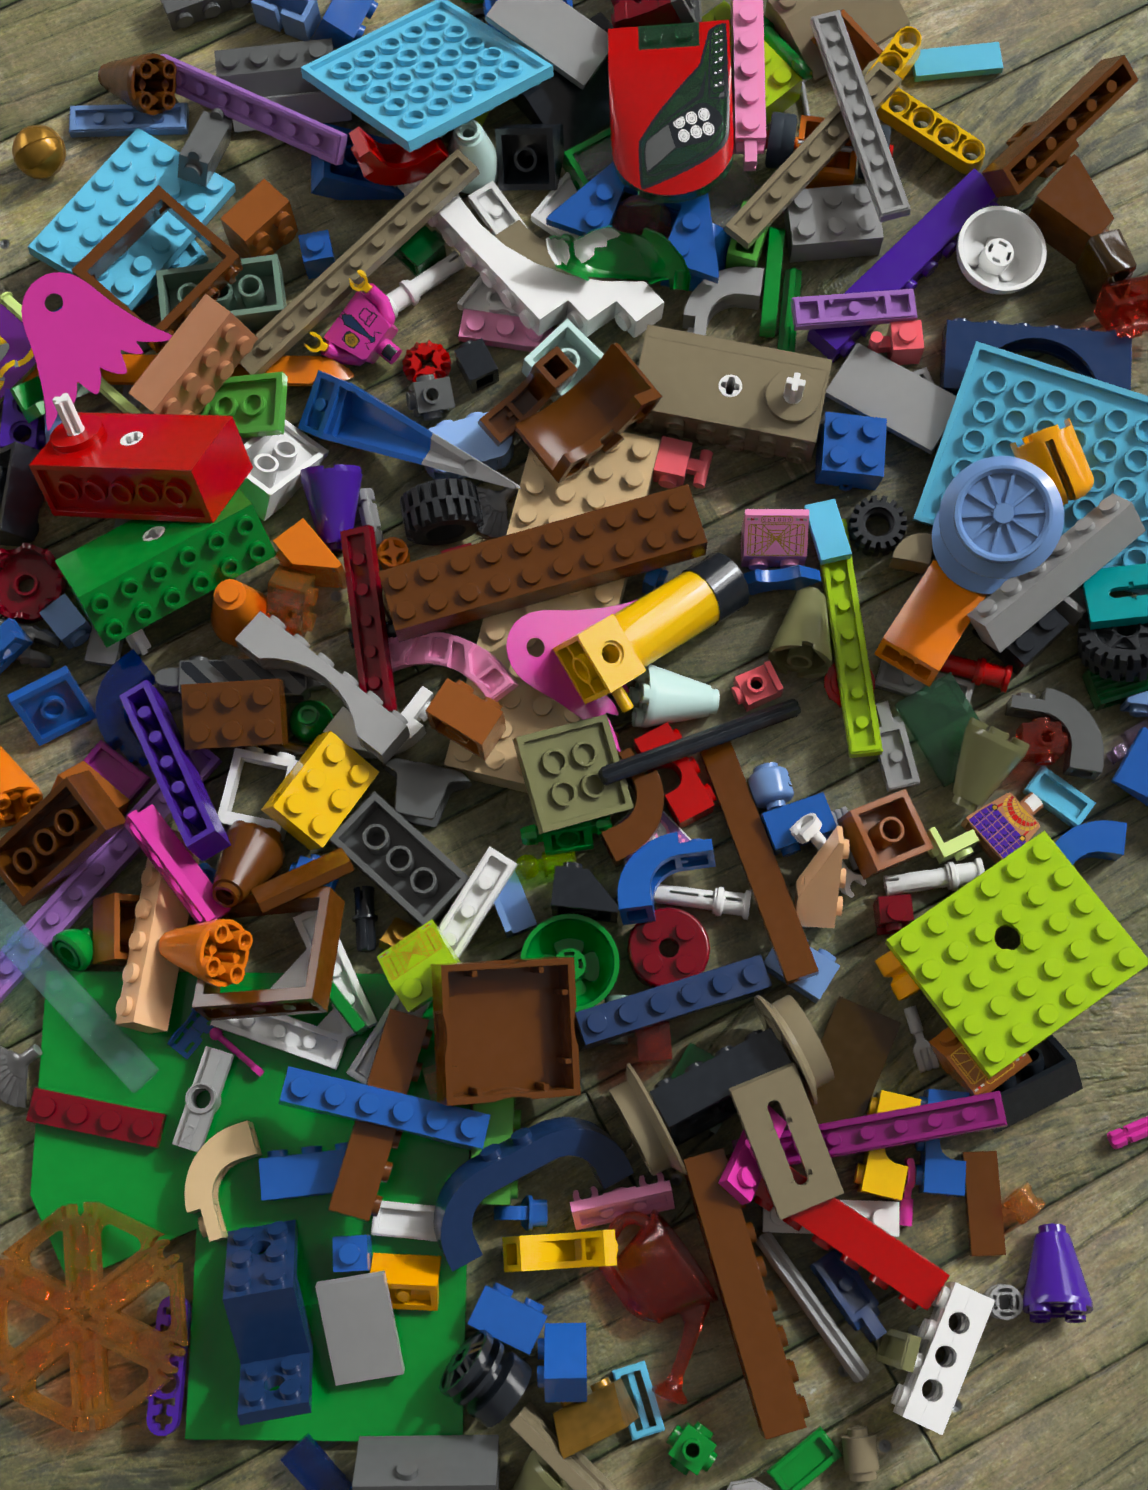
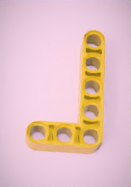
[867,26,985,175]

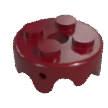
[0,543,66,624]
[627,907,710,988]

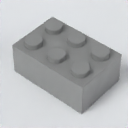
[783,184,884,263]

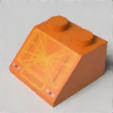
[273,518,347,589]

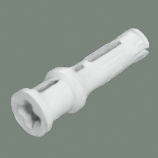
[386,251,465,318]
[883,857,985,896]
[654,884,751,920]

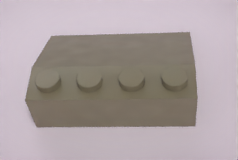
[765,0,910,84]

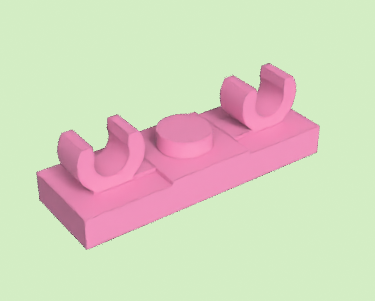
[570,1172,675,1230]

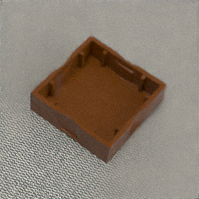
[431,956,581,1106]

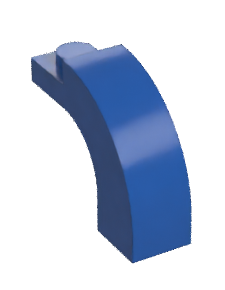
[1054,820,1127,865]
[617,832,716,925]

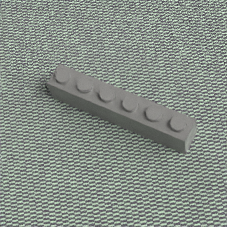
[967,493,1146,653]

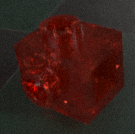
[1016,717,1068,766]

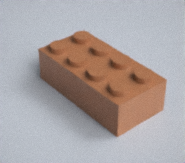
[128,294,259,415]

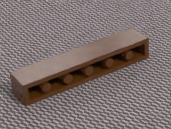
[981,55,1138,197]
[327,1008,433,1222]

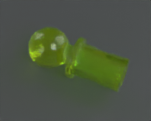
[515,852,576,880]

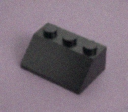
[0,441,44,547]
[965,1035,1083,1134]

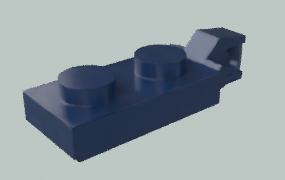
[809,1248,887,1343]

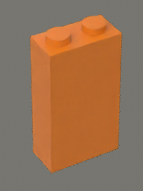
[874,560,987,687]

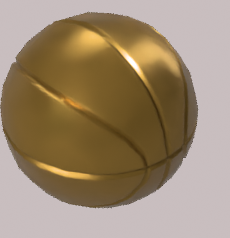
[12,125,66,179]

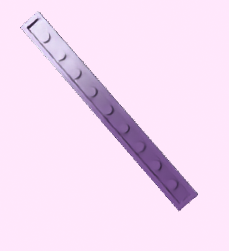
[0,749,222,1003]

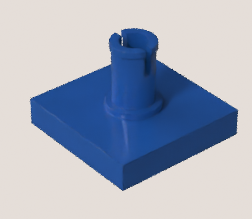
[8,666,97,746]

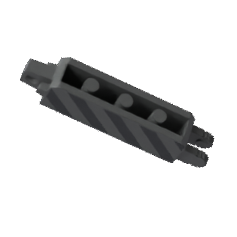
[154,655,328,703]

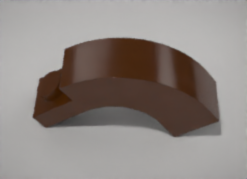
[478,346,578,447]
[601,747,664,868]

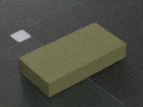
[875,1327,922,1373]

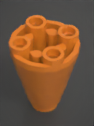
[0,745,43,828]
[159,919,253,987]

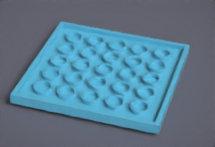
[301,0,554,152]

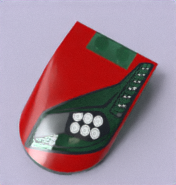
[608,20,734,203]

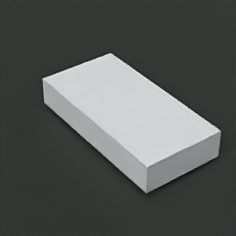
[371,1201,437,1241]

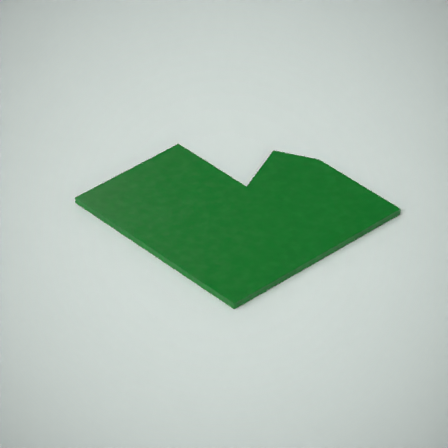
[30,971,471,1441]

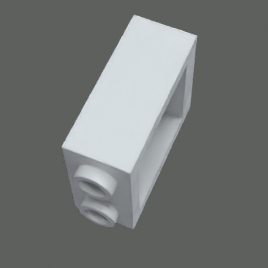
[218,746,298,841]

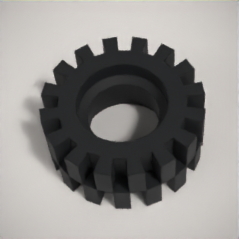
[848,495,907,557]

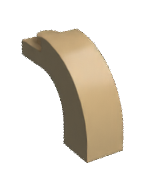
[184,1120,262,1242]

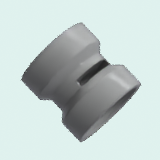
[984,1284,1023,1320]

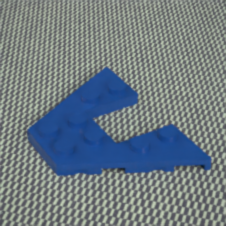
[546,134,719,284]

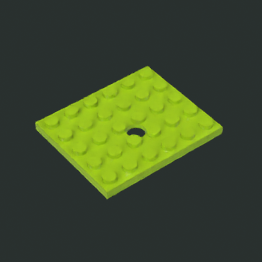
[885,830,1148,1079]

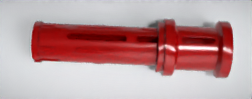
[940,654,1013,693]

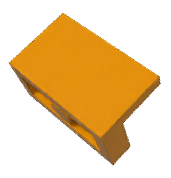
[370,1253,441,1311]

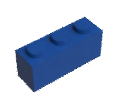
[259,1142,348,1201]

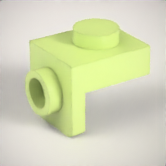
[926,827,979,864]

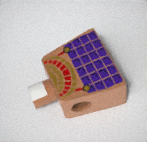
[960,792,1044,864]

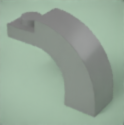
[682,266,764,335]

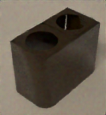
[1075,229,1137,304]

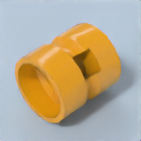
[874,950,920,1001]

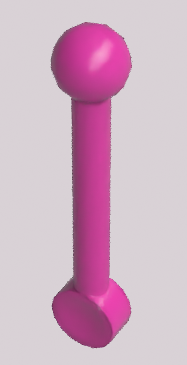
[209,1027,265,1077]

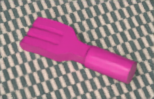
[899,1157,916,1226]

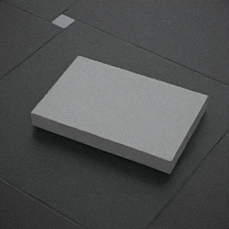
[315,1270,405,1386]

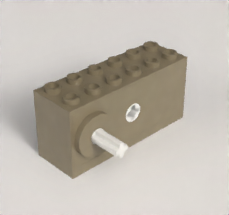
[630,324,832,464]

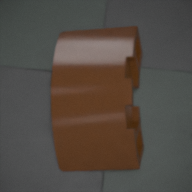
[515,343,663,483]

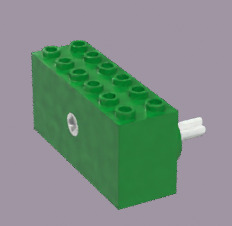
[55,488,276,655]

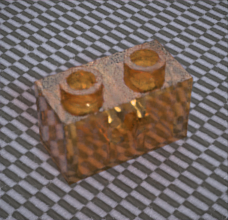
[266,565,319,638]

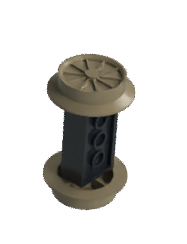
[608,995,834,1176]

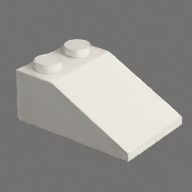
[239,420,329,521]

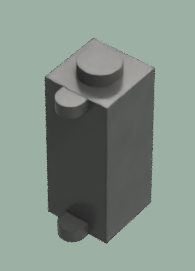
[178,108,232,187]

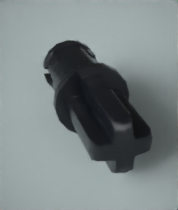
[352,886,378,953]

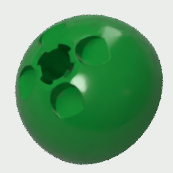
[520,914,619,1012]

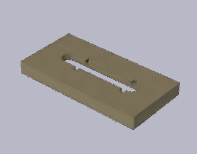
[729,1063,844,1220]
[510,1401,618,1490]

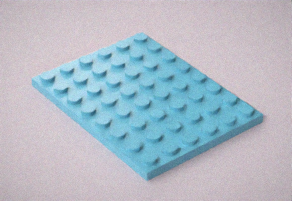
[913,341,1148,595]

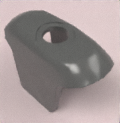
[381,758,472,828]

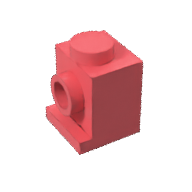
[731,660,784,712]

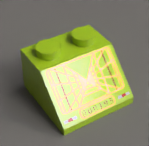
[377,919,460,1012]

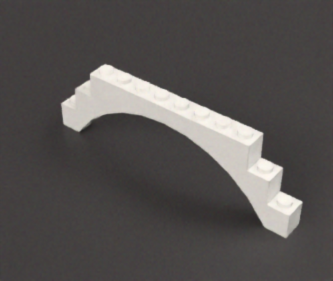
[394,137,664,338]

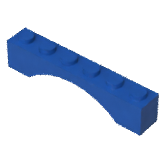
[278,1066,490,1152]

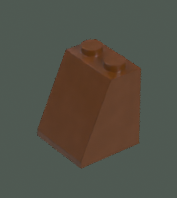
[1029,154,1114,264]

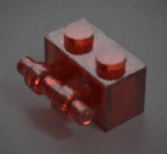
[1094,275,1148,338]

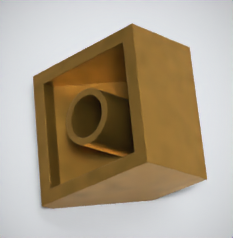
[553,1377,639,1459]

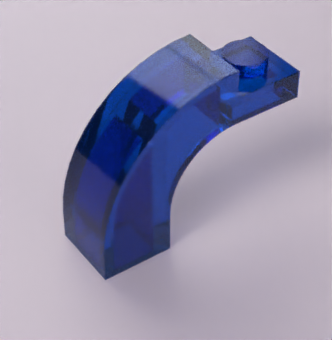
[96,649,156,767]

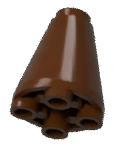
[98,53,177,116]
[212,820,285,908]

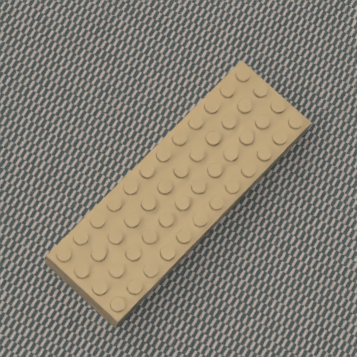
[444,432,660,793]

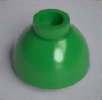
[289,700,333,744]
[52,927,93,971]

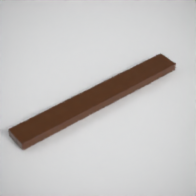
[699,741,819,985]

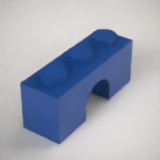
[915,1089,969,1197]

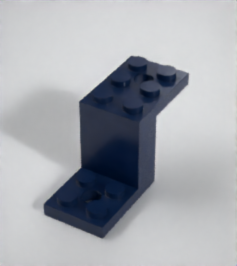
[223,1219,313,1426]

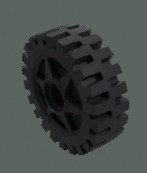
[1077,597,1148,682]

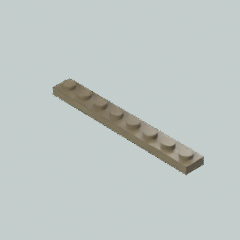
[724,61,902,250]

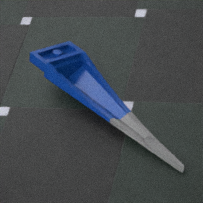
[298,370,521,490]

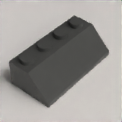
[214,38,334,122]

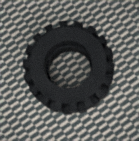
[400,478,484,546]

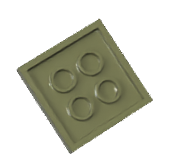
[512,714,634,834]

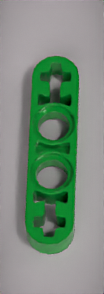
[759,227,785,338]

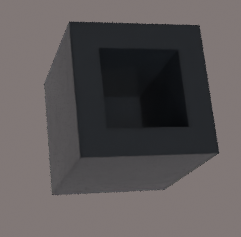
[454,338,499,394]

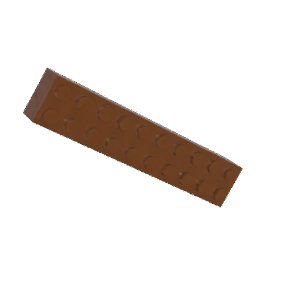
[378,484,708,642]

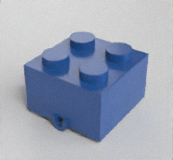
[815,411,887,491]

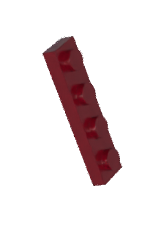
[26,1087,167,1148]

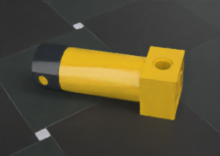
[552,552,749,713]

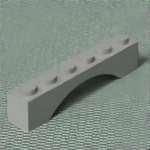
[235,611,410,764]

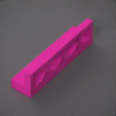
[124,804,231,924]

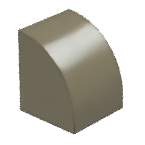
[888,533,933,574]

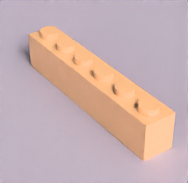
[115,829,199,1034]

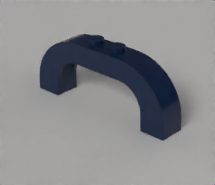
[433,1117,634,1272]

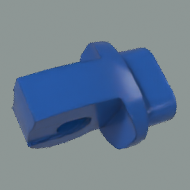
[494,1195,548,1231]

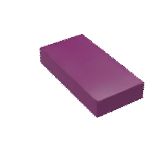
[83,740,151,804]

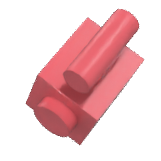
[867,320,924,365]
[653,436,713,489]

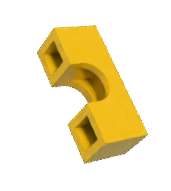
[854,1090,921,1201]

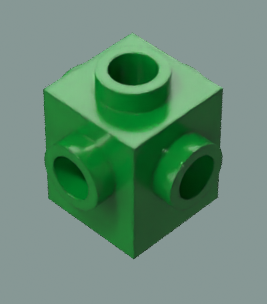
[666,1421,718,1476]

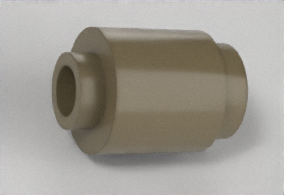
[841,1426,880,1482]

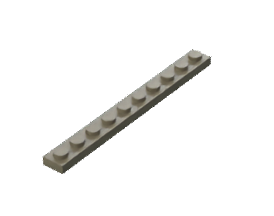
[239,149,480,375]

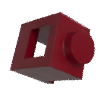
[873,894,914,936]

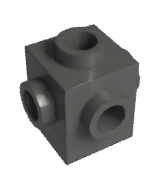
[406,374,455,421]

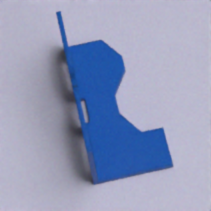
[167,1008,214,1059]

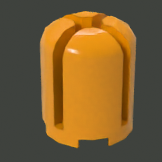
[1010,418,1094,505]

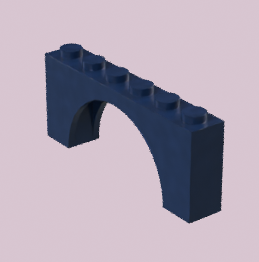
[939,318,1132,396]

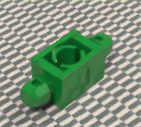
[520,815,612,856]

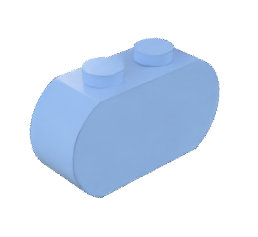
[425,412,514,480]

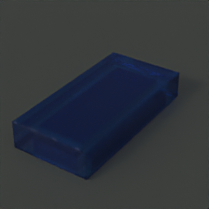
[280,1433,352,1490]

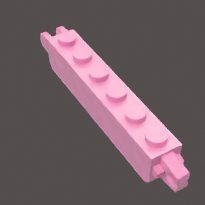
[730,0,766,171]

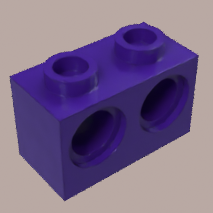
[0,389,46,451]

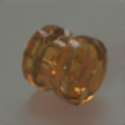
[1002,1182,1046,1225]

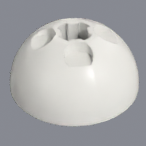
[956,206,1047,295]

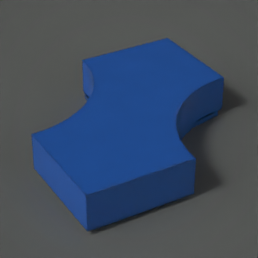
[743,565,821,595]

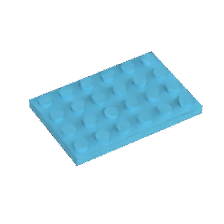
[28,128,236,310]

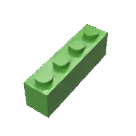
[471,1097,521,1206]

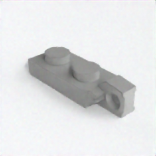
[876,701,920,793]

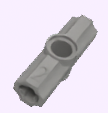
[172,1046,234,1152]

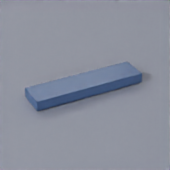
[69,103,189,138]

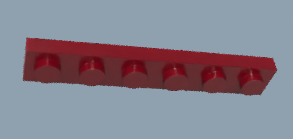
[340,525,397,712]

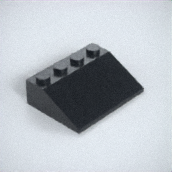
[511,12,614,152]

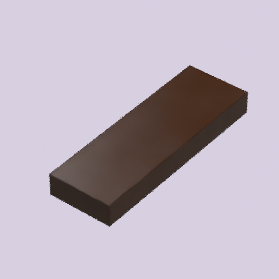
[251,847,354,913]
[961,1151,1006,1256]

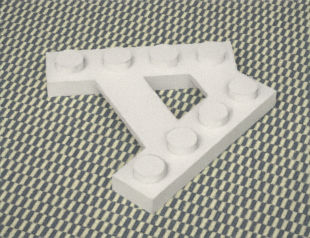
[210,910,378,1070]

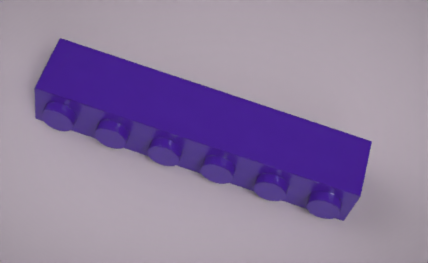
[119,680,231,862]

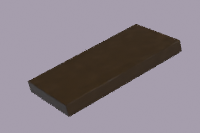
[811,996,901,1124]

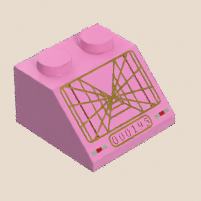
[741,509,809,570]

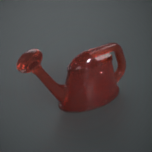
[598,1209,718,1405]

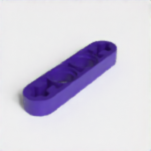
[146,1295,191,1436]

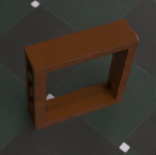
[71,185,243,353]
[192,886,345,1021]

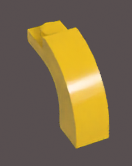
[502,1229,618,1272]

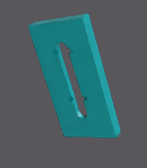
[1082,563,1148,630]

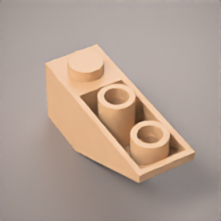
[794,826,849,928]

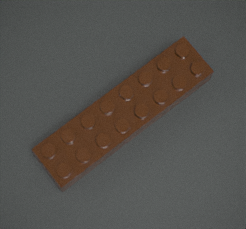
[683,1148,810,1440]

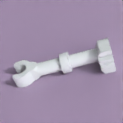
[789,813,867,898]

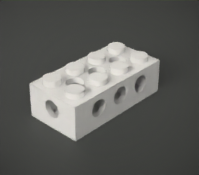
[891,1282,995,1435]

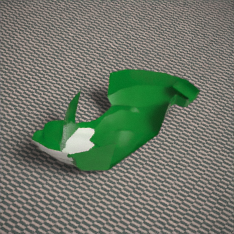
[546,225,691,291]

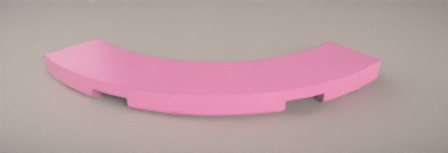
[388,632,519,702]

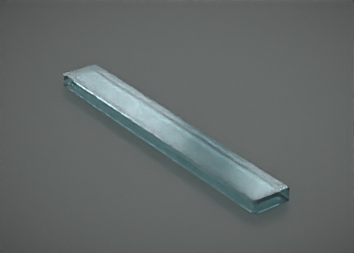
[0,898,160,1093]

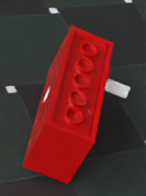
[29,393,253,523]

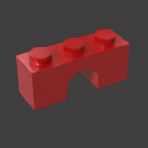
[633,722,716,829]

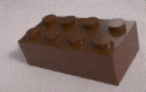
[0,770,126,906]

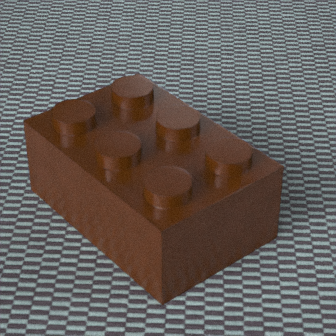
[181,679,288,750]

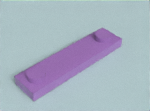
[790,289,917,331]

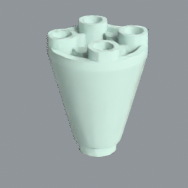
[447,119,498,194]
[628,664,720,728]

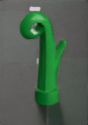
[763,15,813,81]

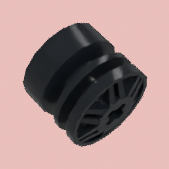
[439,1330,532,1427]

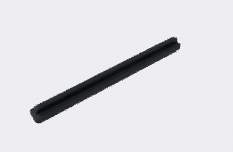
[598,699,801,785]

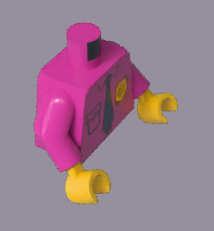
[304,270,402,366]

